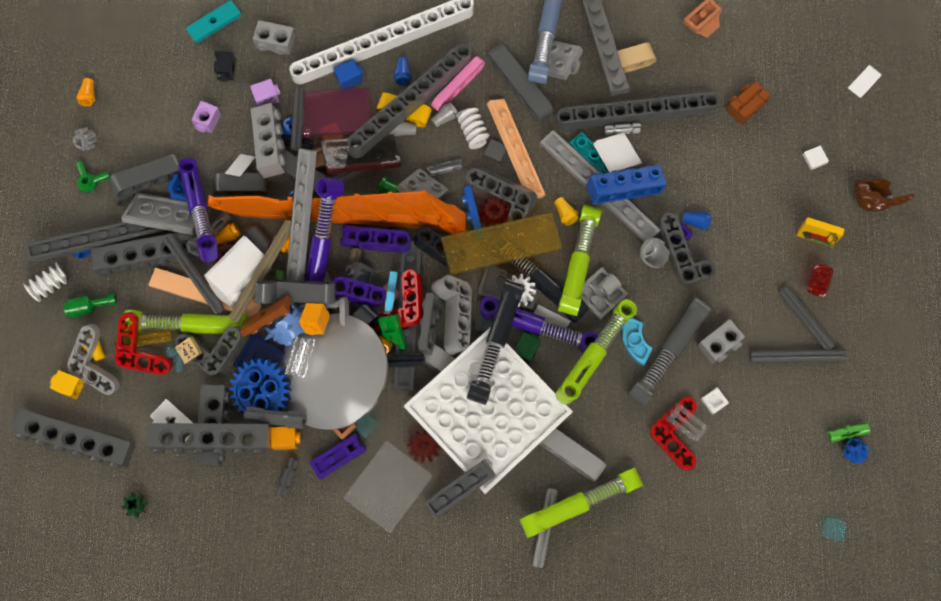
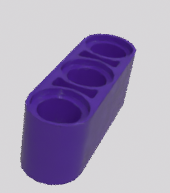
[355,228,412,253]
[332,277,386,307]

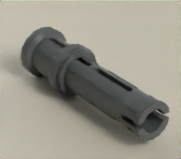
[186,211,231,256]

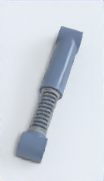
[528,0,563,85]

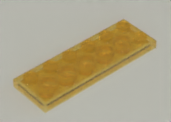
[441,212,562,275]

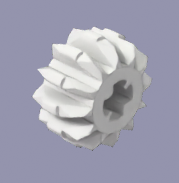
[507,274,536,307]

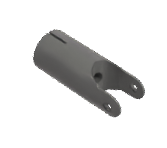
[245,226,283,262]

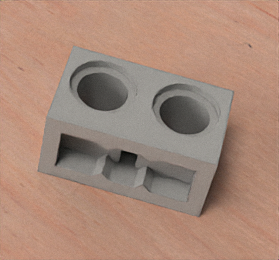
[253,20,296,55]
[697,319,745,364]

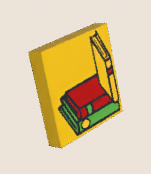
[796,217,845,247]

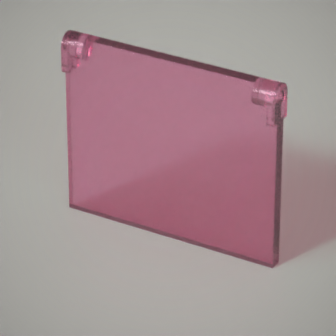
[302,88,370,137]

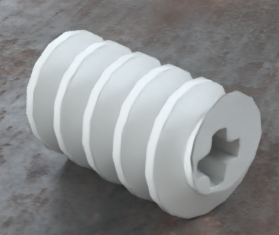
[456,108,489,149]
[23,262,68,302]

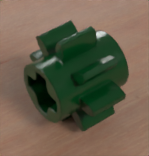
[121,492,148,518]

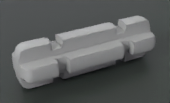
[604,122,641,136]

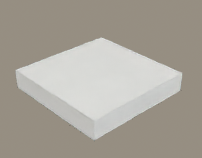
[593,133,642,172]

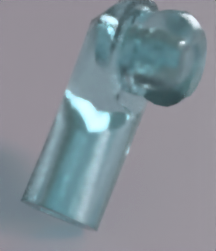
[166,346,184,373]

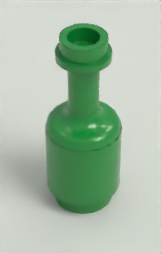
[63,293,117,318]

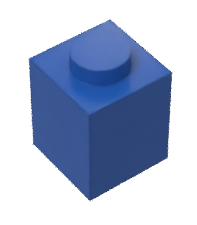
[333,60,363,91]

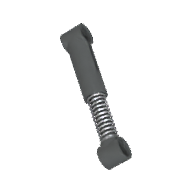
[628,296,712,407]

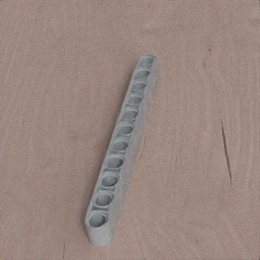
[424,344,607,482]

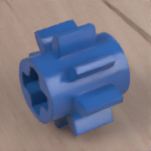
[843,439,870,464]

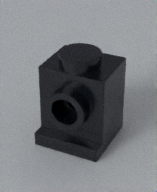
[214,51,236,81]

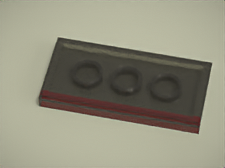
[320,135,401,174]

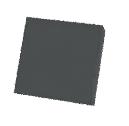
[483,139,507,164]

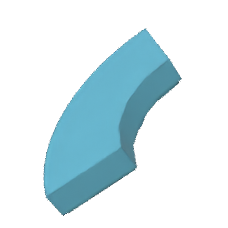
[385,270,398,312]
[622,318,653,366]

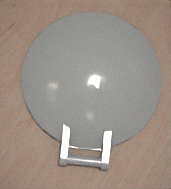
[278,296,388,430]

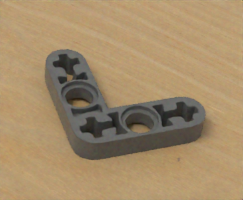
[175,326,244,375]

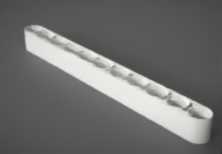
[289,0,474,84]

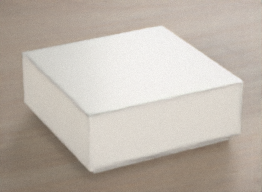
[802,145,829,170]
[701,387,729,415]

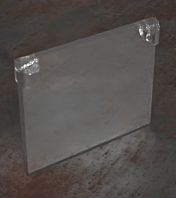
[343,441,433,534]

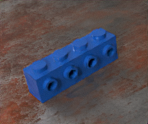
[586,165,667,205]

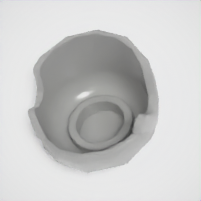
[640,237,670,269]

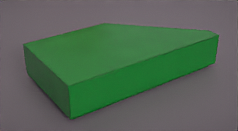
[378,314,407,350]

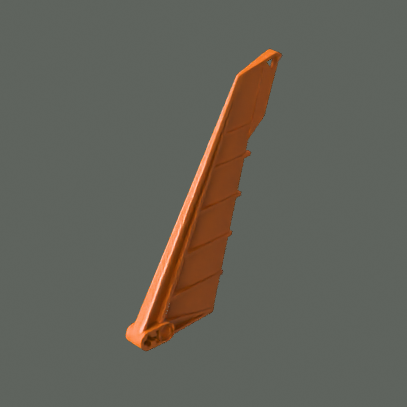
[207,190,467,236]

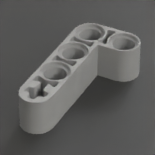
[431,275,472,356]

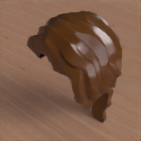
[854,178,914,212]

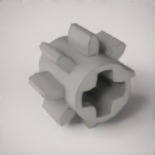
[73,127,97,151]

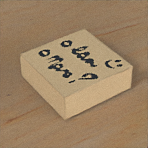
[175,336,202,364]

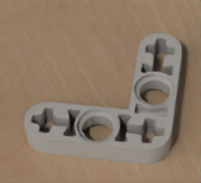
[67,324,120,395]

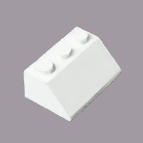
[204,236,272,308]

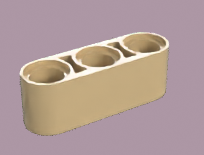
[617,43,656,73]

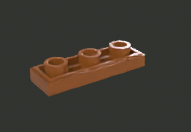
[240,295,292,337]

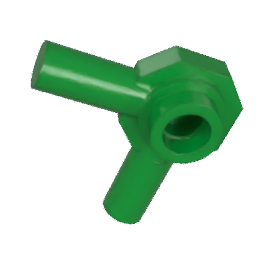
[76,161,110,193]

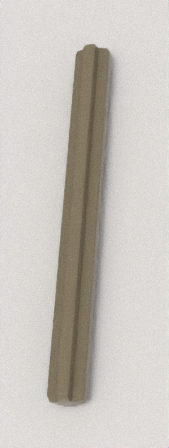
[229,220,292,322]

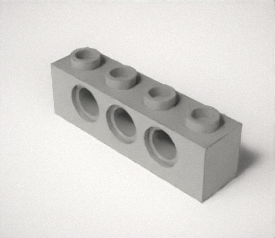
[251,103,287,179]

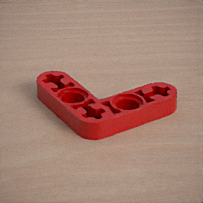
[373,270,423,333]
[115,312,173,375]
[650,397,697,471]

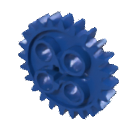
[229,358,292,417]

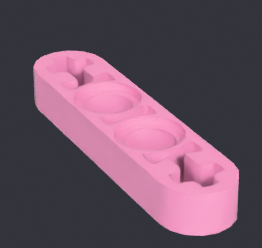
[431,56,485,111]

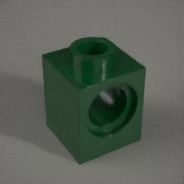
[514,332,541,365]

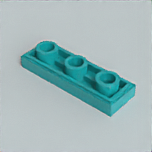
[186,0,242,44]
[568,132,610,174]

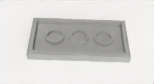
[121,193,196,235]

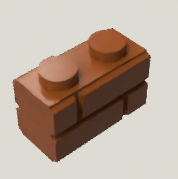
[727,81,770,125]

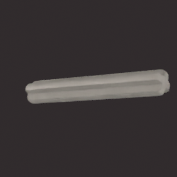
[532,488,558,568]

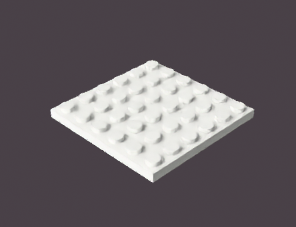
[404,328,573,494]

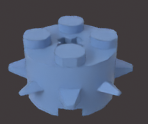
[263,302,306,347]

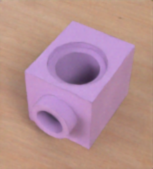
[250,79,280,106]
[191,101,221,133]

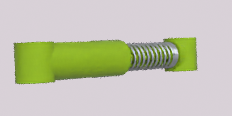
[558,204,602,316]
[556,300,637,405]
[124,310,249,337]
[519,467,644,538]

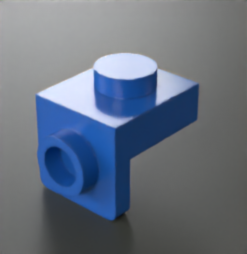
[167,174,195,201]

